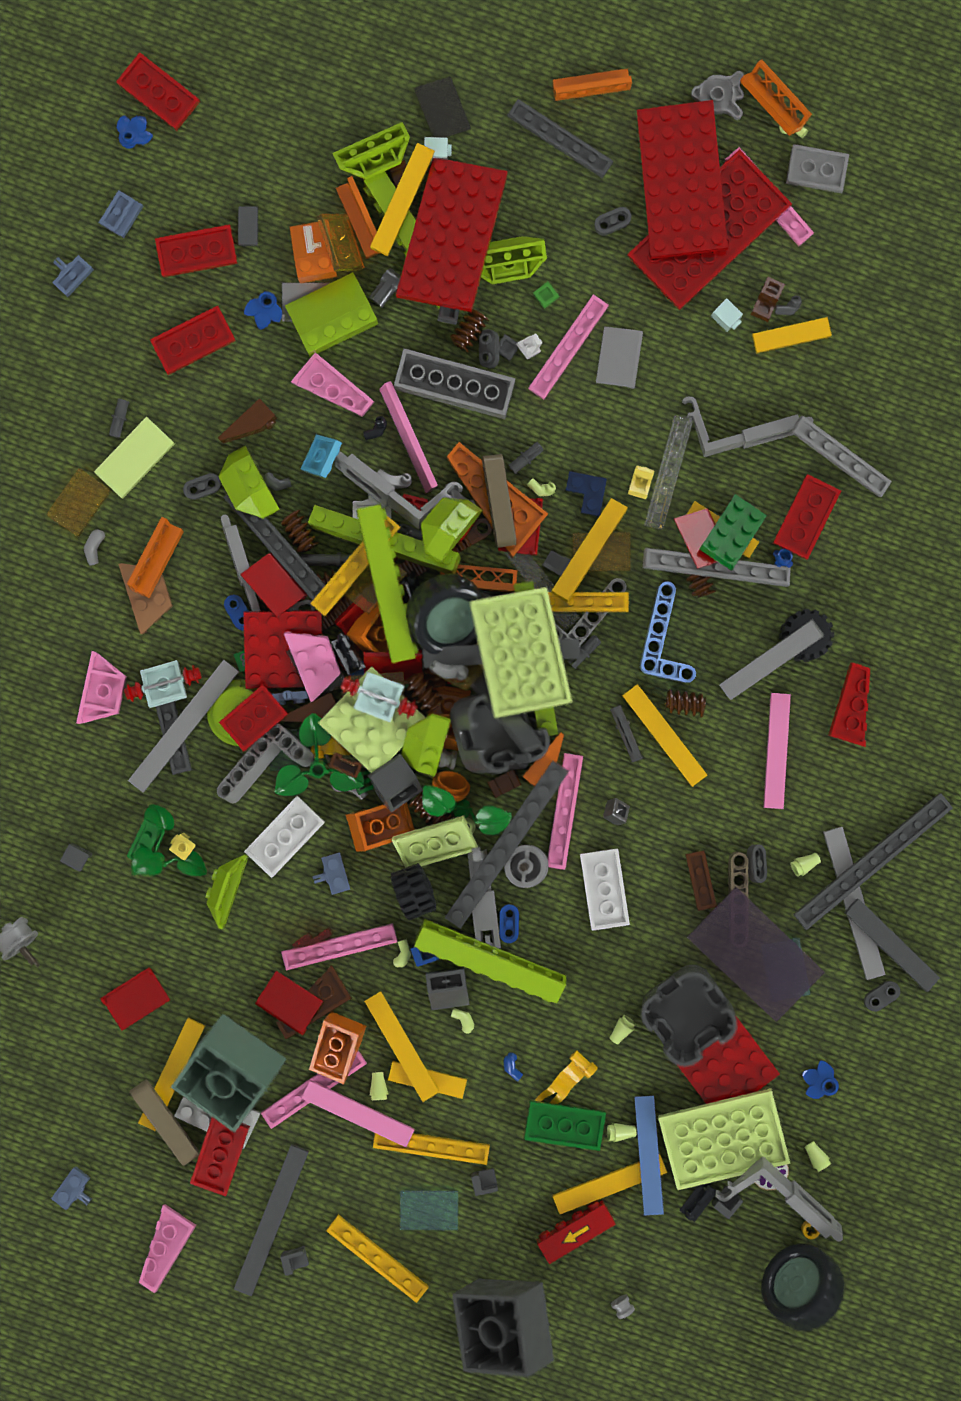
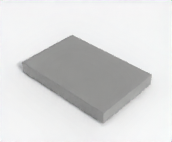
[786,144,849,193]

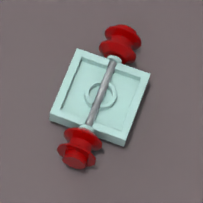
[124,660,202,708]
[340,672,417,722]

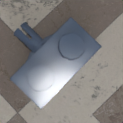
[52,255,94,297]
[272,690,309,705]
[313,852,350,895]
[51,1166,92,1210]

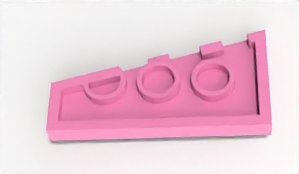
[291,353,374,417]
[139,1204,196,1293]

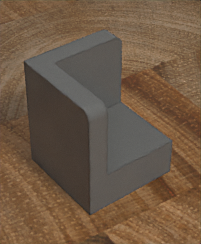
[541,551,571,577]
[60,843,93,872]
[471,1168,498,1196]
[711,1186,743,1220]
[280,1246,309,1276]

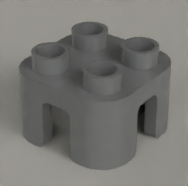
[450,694,549,773]
[641,964,737,1066]

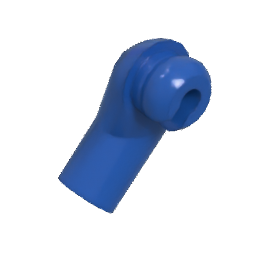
[504,1052,523,1082]

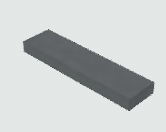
[156,701,192,775]

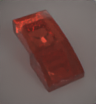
[292,927,334,948]

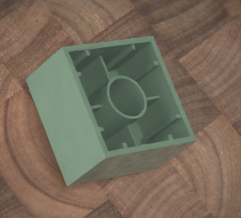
[171,1014,287,1133]

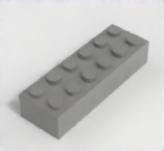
[394,349,515,419]

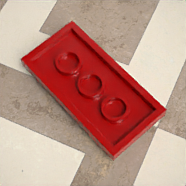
[116,52,200,131]
[155,224,238,278]
[150,305,236,375]
[773,474,841,560]
[190,1117,250,1197]

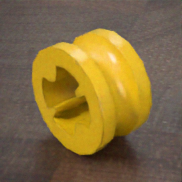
[801,1221,820,1239]

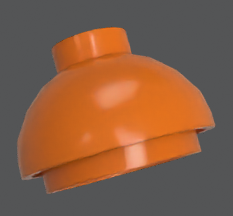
[432,771,470,803]

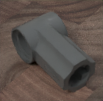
[369,268,401,309]

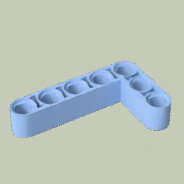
[640,581,696,683]

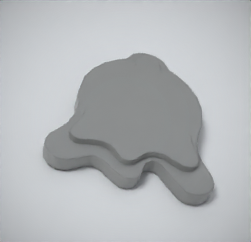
[691,71,744,120]

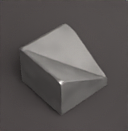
[603,798,630,826]

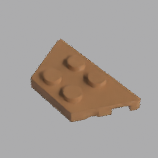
[118,563,173,634]

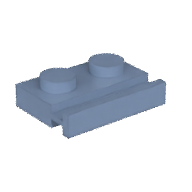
[99,190,143,239]

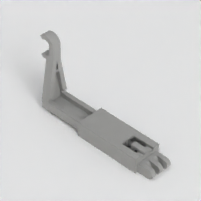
[682,397,813,457]
[335,451,462,529]
[221,515,315,611]
[468,847,501,949]
[716,1157,843,1242]

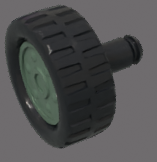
[406,574,485,654]
[761,1243,845,1331]

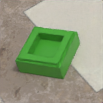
[533,281,560,309]

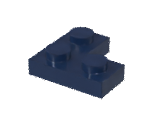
[566,471,607,517]

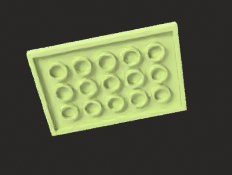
[470,587,572,718]
[658,1088,791,1190]

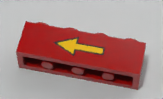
[537,1200,616,1264]

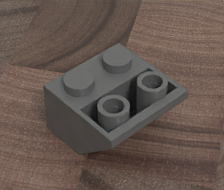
[368,754,423,812]
[426,966,470,1010]

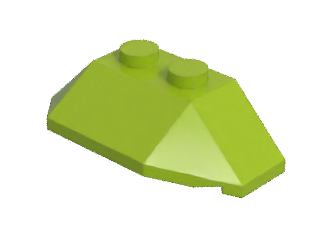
[332,122,410,180]
[481,236,547,284]
[219,446,280,519]
[421,497,483,563]
[401,714,451,777]
[205,854,249,929]

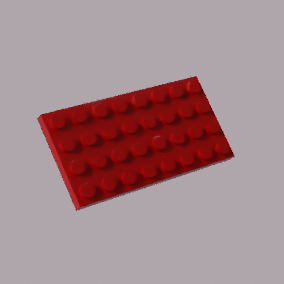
[637,100,728,259]
[627,149,792,311]
[396,158,508,312]

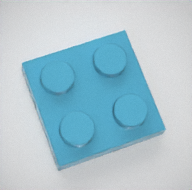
[301,434,342,478]

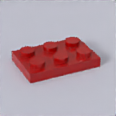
[219,685,288,752]

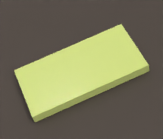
[94,417,175,499]
[392,816,478,868]

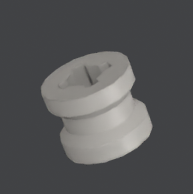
[438,748,457,770]
[611,1294,635,1319]

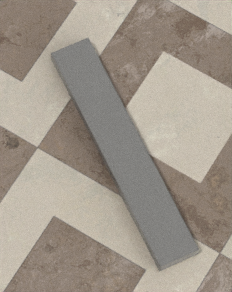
[791,416,892,497]
[719,620,824,700]

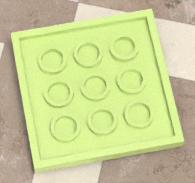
[318,666,426,773]

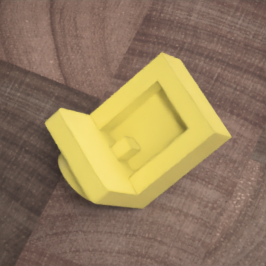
[628,466,654,499]
[169,833,196,860]

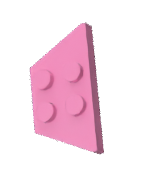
[284,631,341,702]
[76,651,127,724]

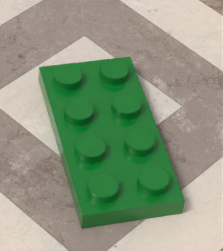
[700,494,767,571]
[524,1100,606,1151]

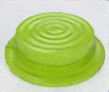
[207,679,258,746]

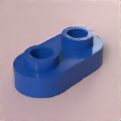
[224,595,249,631]
[499,904,519,943]

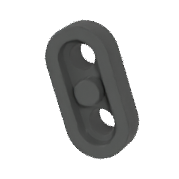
[594,207,631,236]
[479,329,499,369]
[183,473,221,500]
[747,844,767,883]
[864,981,900,1012]

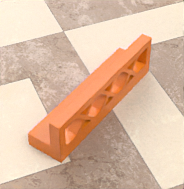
[740,60,812,136]
[552,68,632,101]
[336,176,380,259]
[127,517,184,598]
[440,565,517,593]

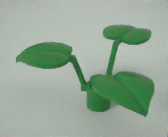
[274,713,364,796]
[422,785,512,859]
[132,804,207,876]

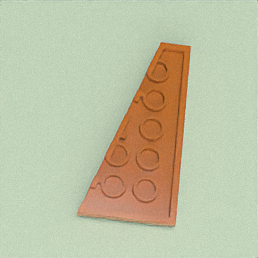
[447,442,548,558]

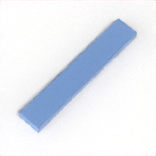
[635,1095,664,1216]

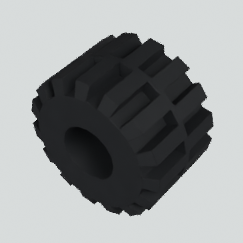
[779,609,834,662]
[391,863,436,920]

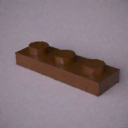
[685,850,717,911]

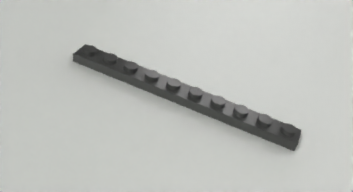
[445,761,569,929]
[793,793,953,930]

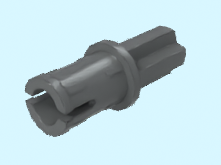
[109,398,130,438]
[508,442,544,474]
[567,635,601,669]

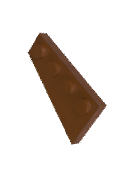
[276,965,352,1039]

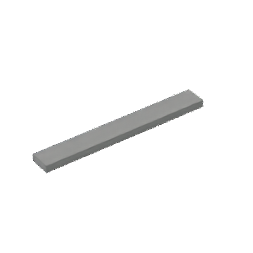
[643,548,791,587]
[128,660,239,793]
[823,827,886,980]

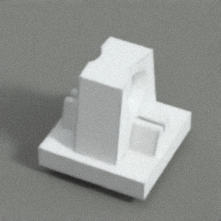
[516,334,543,360]

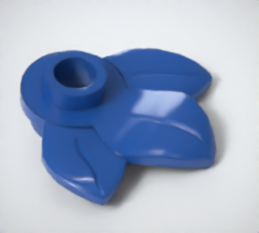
[117,116,153,149]
[244,292,282,330]
[802,1060,839,1099]

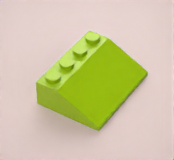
[285,272,378,357]

